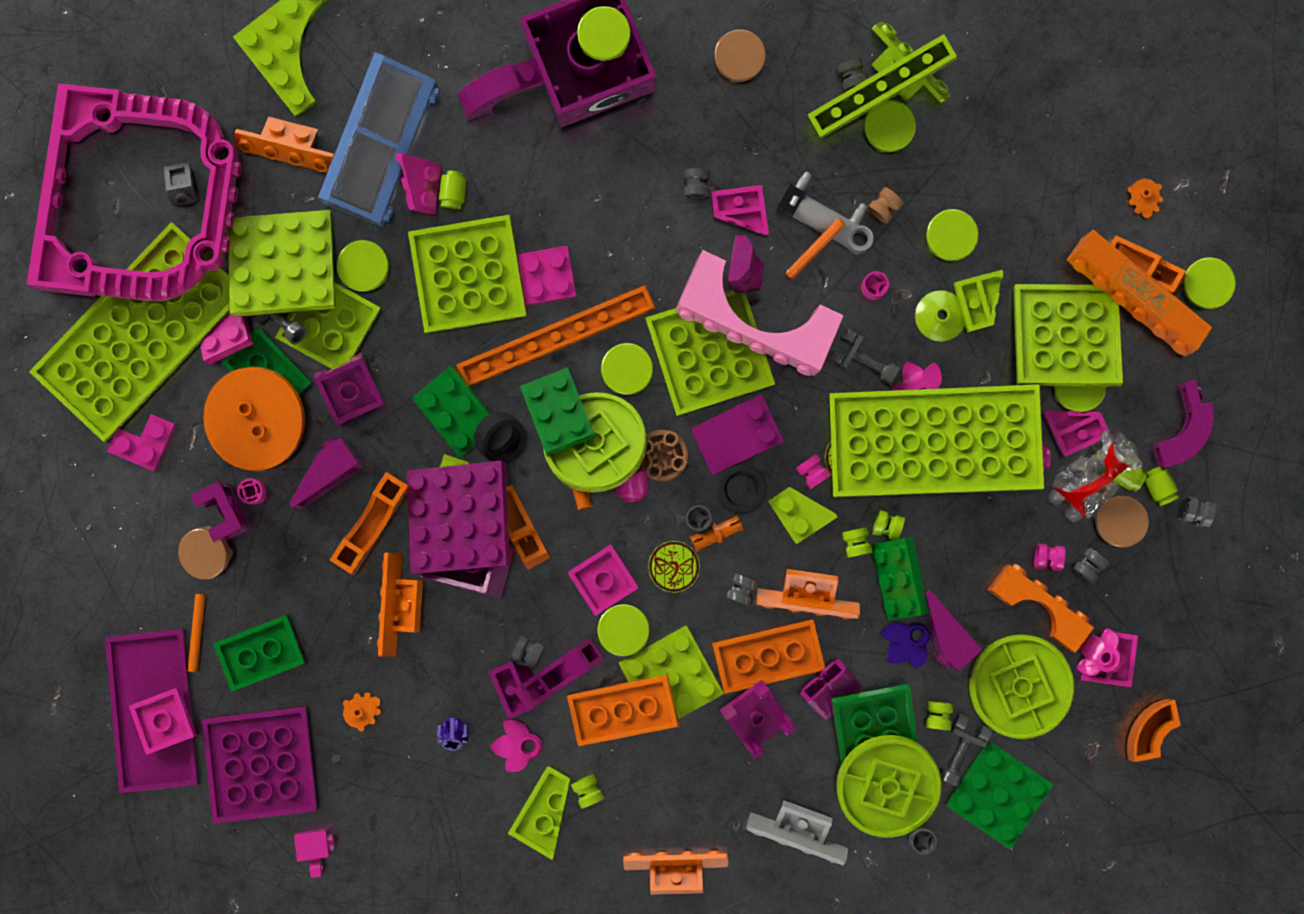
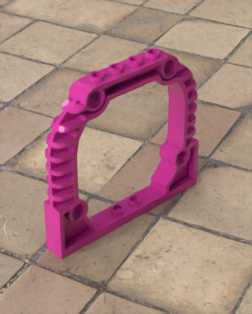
[27,84,242,301]

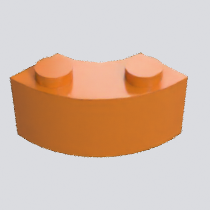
[1127,698,1181,762]

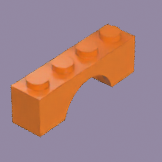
[330,472,410,574]
[988,564,1094,653]

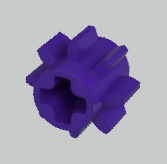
[437,718,469,751]

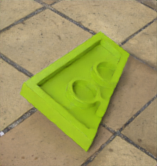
[508,765,570,860]

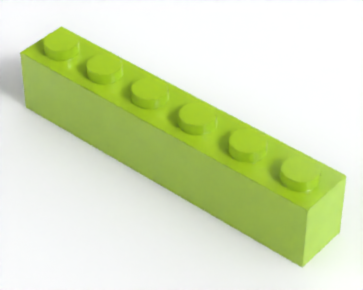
[807,34,959,138]

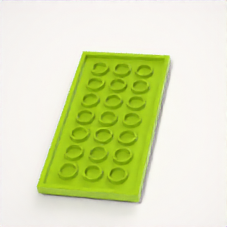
[29,222,230,443]
[829,384,1044,497]

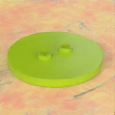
[543,392,647,492]
[969,634,1074,739]
[836,735,942,838]

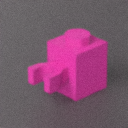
[294,828,336,878]

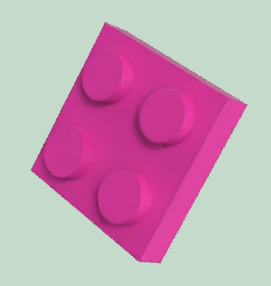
[517,246,576,306]
[567,545,639,616]
[129,687,197,755]

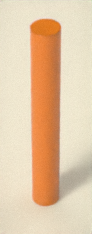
[786,218,846,280]
[187,594,206,672]

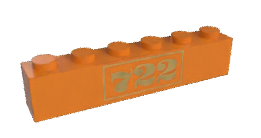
[1066,230,1212,357]

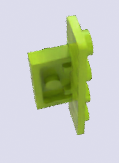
[871,22,951,103]

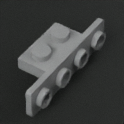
[746,800,848,865]

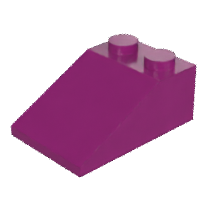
[690,394,784,476]
[289,437,364,510]
[421,547,515,598]
[924,590,982,671]

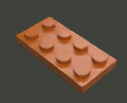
[712,619,825,694]
[567,674,680,746]

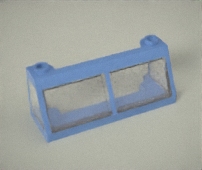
[318,52,440,227]

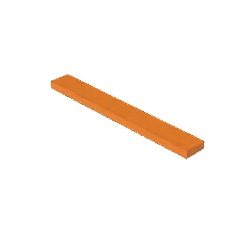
[456,285,656,387]

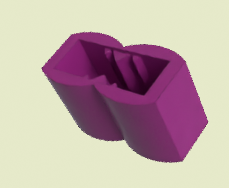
[800,659,862,721]

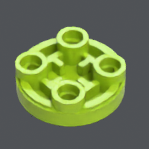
[577,6,630,61]
[864,100,916,153]
[926,209,978,261]
[337,240,389,292]
[1181,257,1236,310]
[601,343,653,395]
[1053,386,1107,413]
[597,604,649,656]

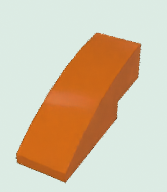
[1111,235,1186,297]
[507,484,550,570]

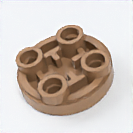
[714,29,766,83]
[639,430,688,482]
[1095,496,1149,548]
[178,526,233,580]

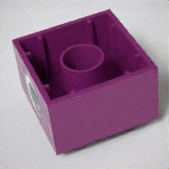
[520,0,656,128]

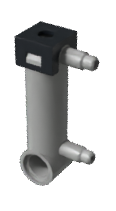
[777,172,873,255]

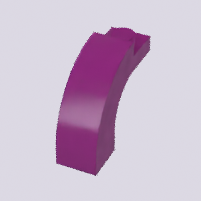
[458,58,543,121]
[1153,380,1214,468]
[514,638,604,711]

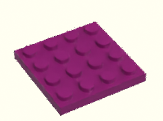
[407,461,510,574]
[202,706,318,824]

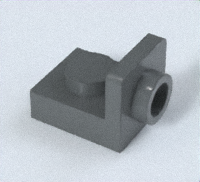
[164,162,197,206]

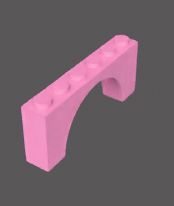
[675,250,844,376]

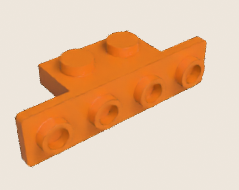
[234,117,335,173]
[377,552,423,657]
[756,569,860,620]
[623,851,728,895]

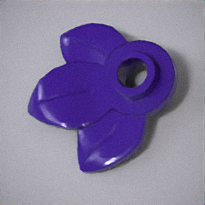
[881,622,930,669]

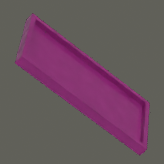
[105,629,199,793]

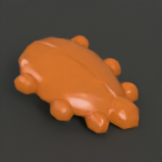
[1127,179,1163,218]
[343,692,381,731]

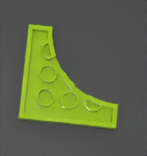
[233,0,327,118]

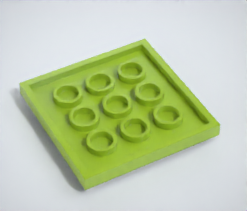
[228,210,335,317]
[408,215,527,334]
[1013,284,1123,386]
[645,290,775,416]

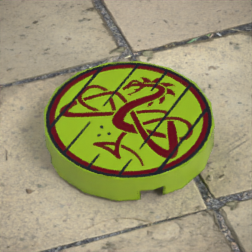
[648,541,700,593]

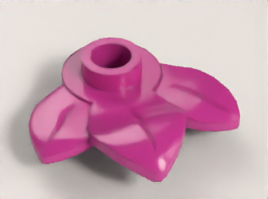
[892,362,942,391]
[1077,628,1123,676]
[490,720,543,772]

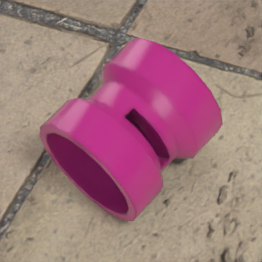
[861,271,889,300]
[796,454,831,489]
[237,478,267,505]
[1034,543,1065,572]

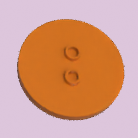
[203,367,305,471]

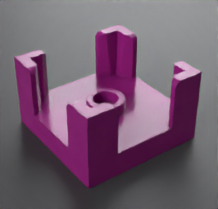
[314,352,384,426]
[190,481,251,542]
[720,680,797,760]

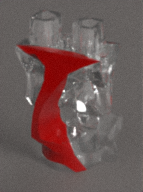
[1047,427,1143,523]

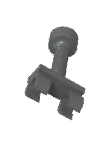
[251,313,307,345]
[828,328,900,385]
[940,714,993,788]

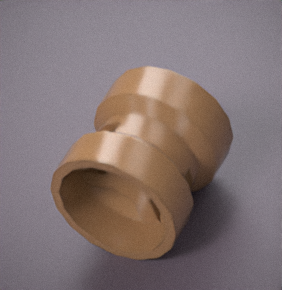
[867,187,904,223]

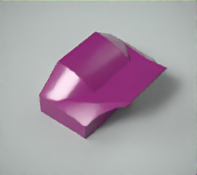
[728,235,764,293]
[488,661,534,719]

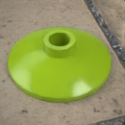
[915,291,965,342]

